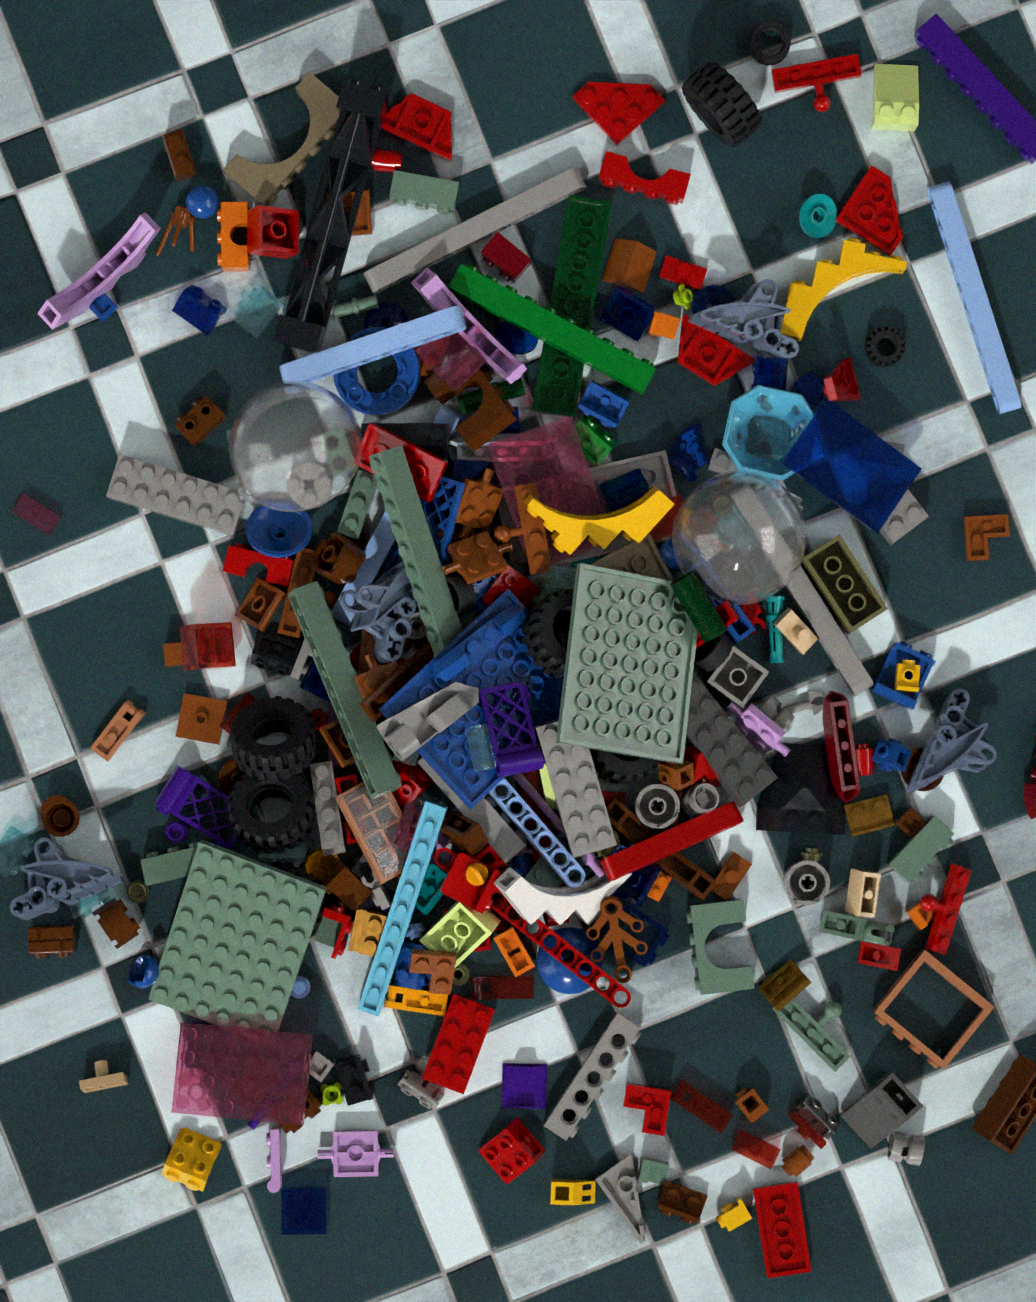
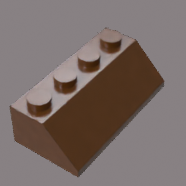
[971,1054,1036,1155]

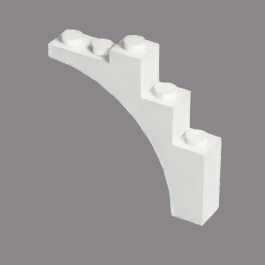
[494,867,632,926]

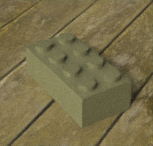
[800,534,888,634]

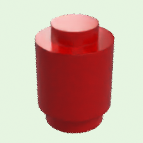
[371,149,402,173]
[855,743,875,776]

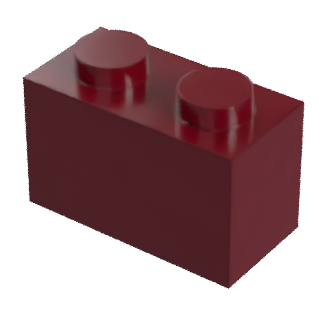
[481,232,531,284]

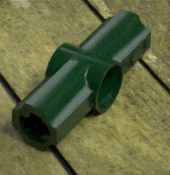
[457,377,526,415]

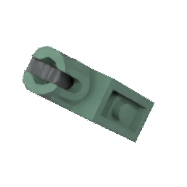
[819,910,895,946]

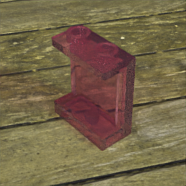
[415,333,487,392]

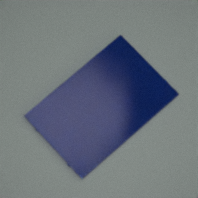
[782,398,922,534]

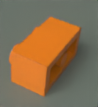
[646,871,672,902]

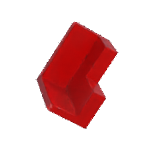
[623,1082,671,1136]

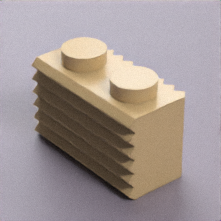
[845,868,881,918]

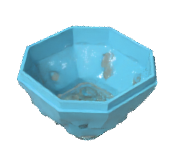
[722,385,819,481]

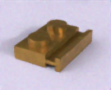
[844,794,895,837]
[348,907,388,957]
[757,959,811,1012]

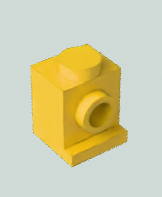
[894,660,920,693]
[716,1196,752,1232]

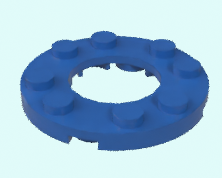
[333,327,421,416]

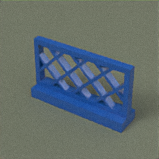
[398,476,465,566]

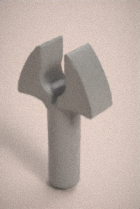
[785,691,824,715]

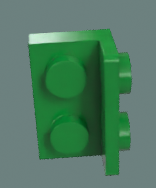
[563,415,617,466]

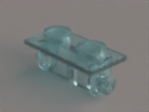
[465,724,496,773]

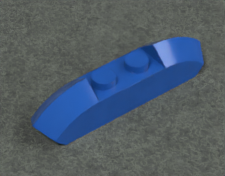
[432,604,524,682]

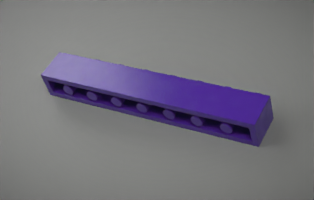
[914,13,1036,164]

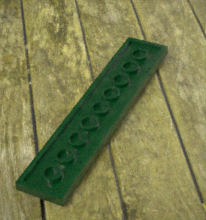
[532,195,612,419]

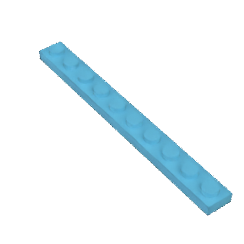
[358,800,448,1016]

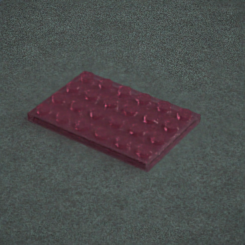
[487,416,614,567]
[171,1022,313,1125]

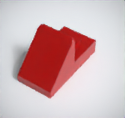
[684,746,720,788]
[857,941,901,971]

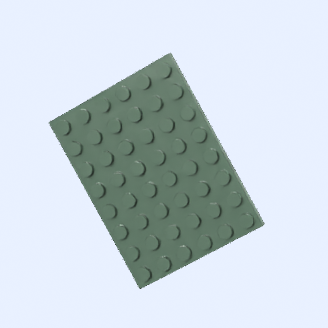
[556,563,698,764]
[148,839,327,1047]

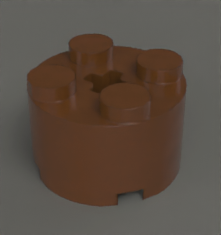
[313,533,366,584]
[92,898,140,949]

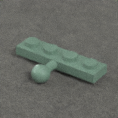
[772,999,851,1072]

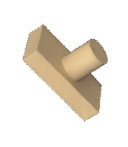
[773,608,818,655]
[79,1060,128,1093]

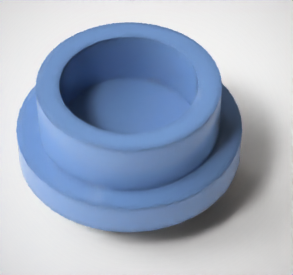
[405,923,427,941]
[291,976,311,999]

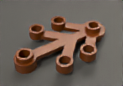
[586,896,648,983]

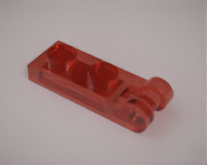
[471,976,534,1000]
[670,1079,734,1134]

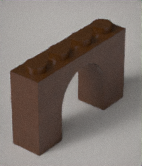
[424,349,517,452]

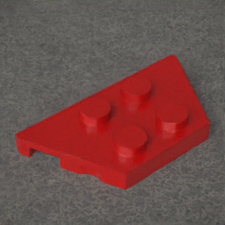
[381,93,452,161]
[677,314,756,386]

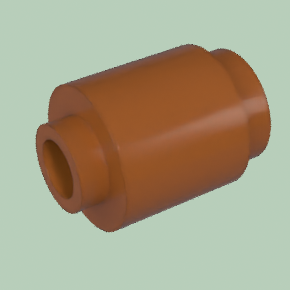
[781,1144,815,1177]

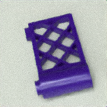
[479,681,546,778]
[154,765,253,849]

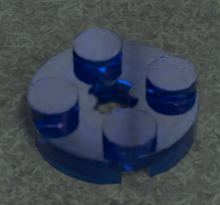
[691,285,734,315]

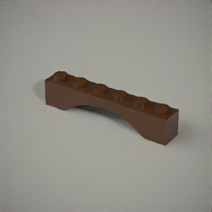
[605,797,717,900]

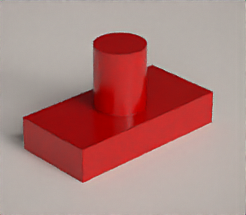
[659,255,708,291]

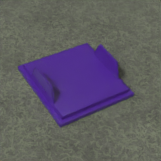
[502,1063,547,1109]

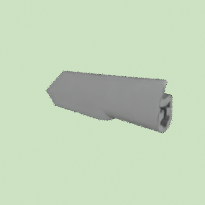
[376,682,479,761]

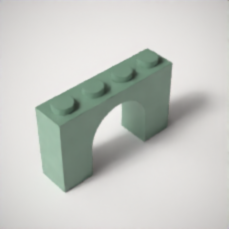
[686,899,755,995]

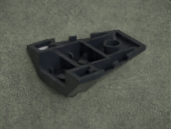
[756,743,845,835]

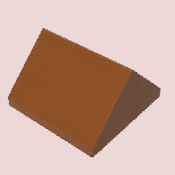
[602,239,657,294]
[235,577,286,633]
[319,719,355,768]

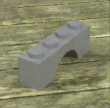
[310,761,346,856]

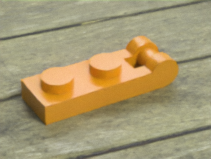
[384,985,448,1016]

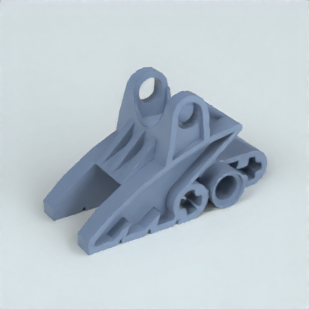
[688,279,799,360]
[339,561,417,664]
[906,688,997,792]
[10,837,124,920]

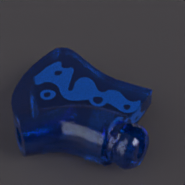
[668,423,710,483]

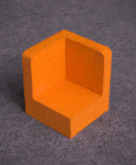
[648,311,680,340]
[905,901,937,930]

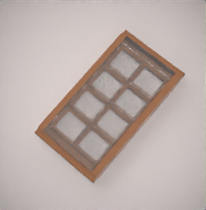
[335,782,414,885]

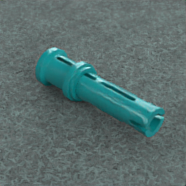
[765,596,785,663]

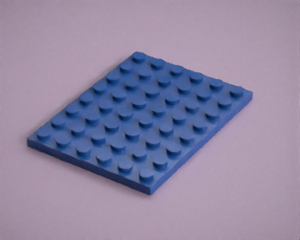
[379,589,564,809]

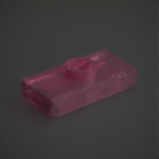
[12,494,62,536]
[394,802,421,853]

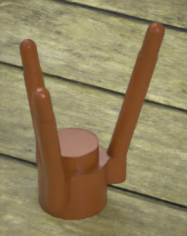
[156,206,195,256]

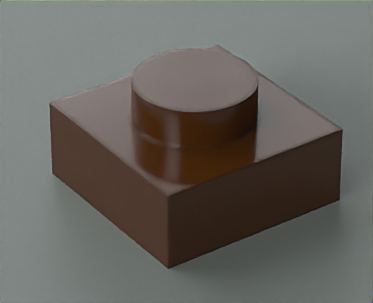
[895,807,927,839]

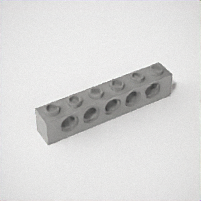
[544,1012,641,1140]

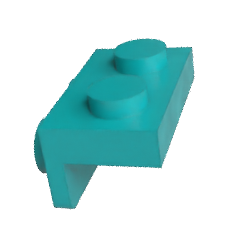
[416,861,447,915]

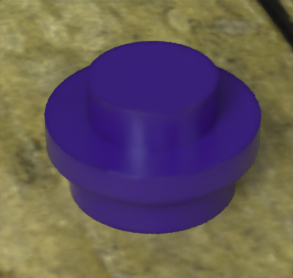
[165,821,188,843]

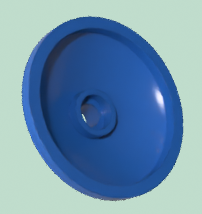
[246,501,312,557]
[537,927,603,994]

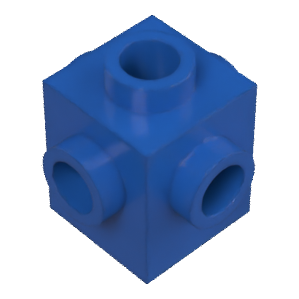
[872,738,912,772]

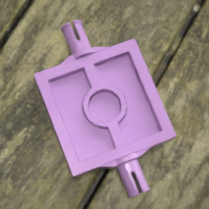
[726,701,790,757]
[317,1130,394,1177]

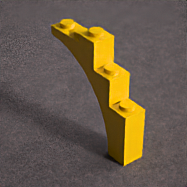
[781,238,907,342]
[524,485,674,555]

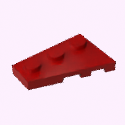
[824,357,862,401]

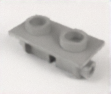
[397,1070,444,1110]

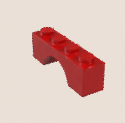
[598,151,691,205]

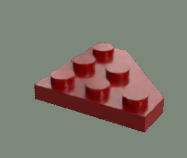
[573,82,665,146]
[835,165,903,256]

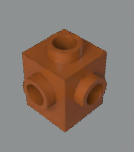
[658,759,695,790]

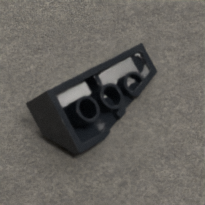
[360,423,450,472]

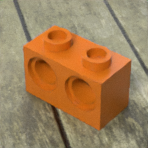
[493,927,535,978]

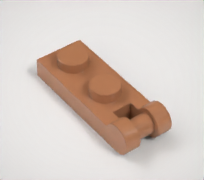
[90,699,146,762]

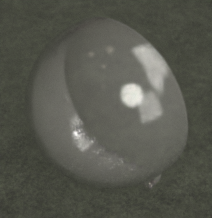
[226,381,362,512]
[672,462,807,605]

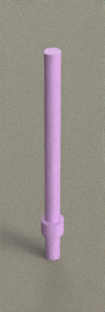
[512,773,605,878]

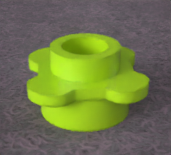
[673,284,693,310]
[320,1082,344,1106]

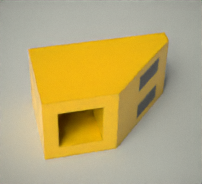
[550,1178,596,1205]

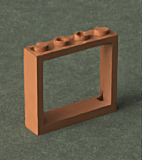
[872,949,994,1069]

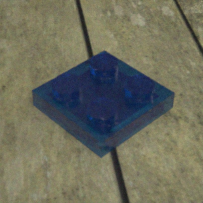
[281,1188,327,1235]

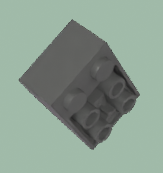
[840,1070,923,1149]

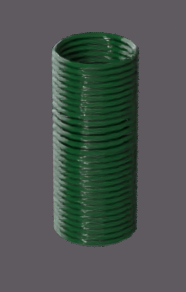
[670,571,728,642]

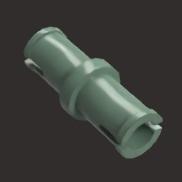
[333,294,379,318]

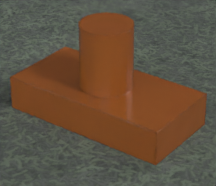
[712,852,752,901]

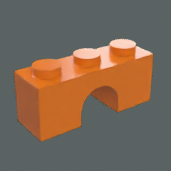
[217,202,250,272]

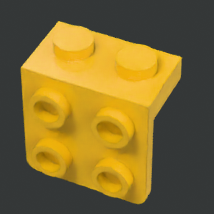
[162,1128,222,1192]

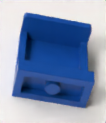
[871,641,936,710]

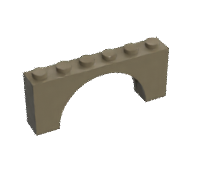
[223,72,349,206]

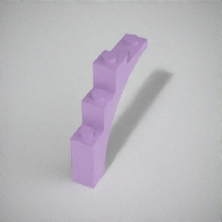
[37,212,161,330]
[411,268,527,384]

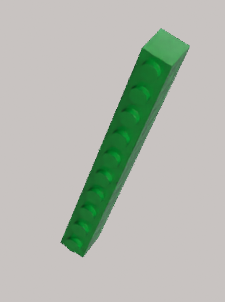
[449,264,656,395]

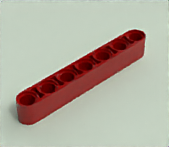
[600,801,744,882]

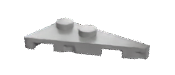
[595,1154,645,1244]

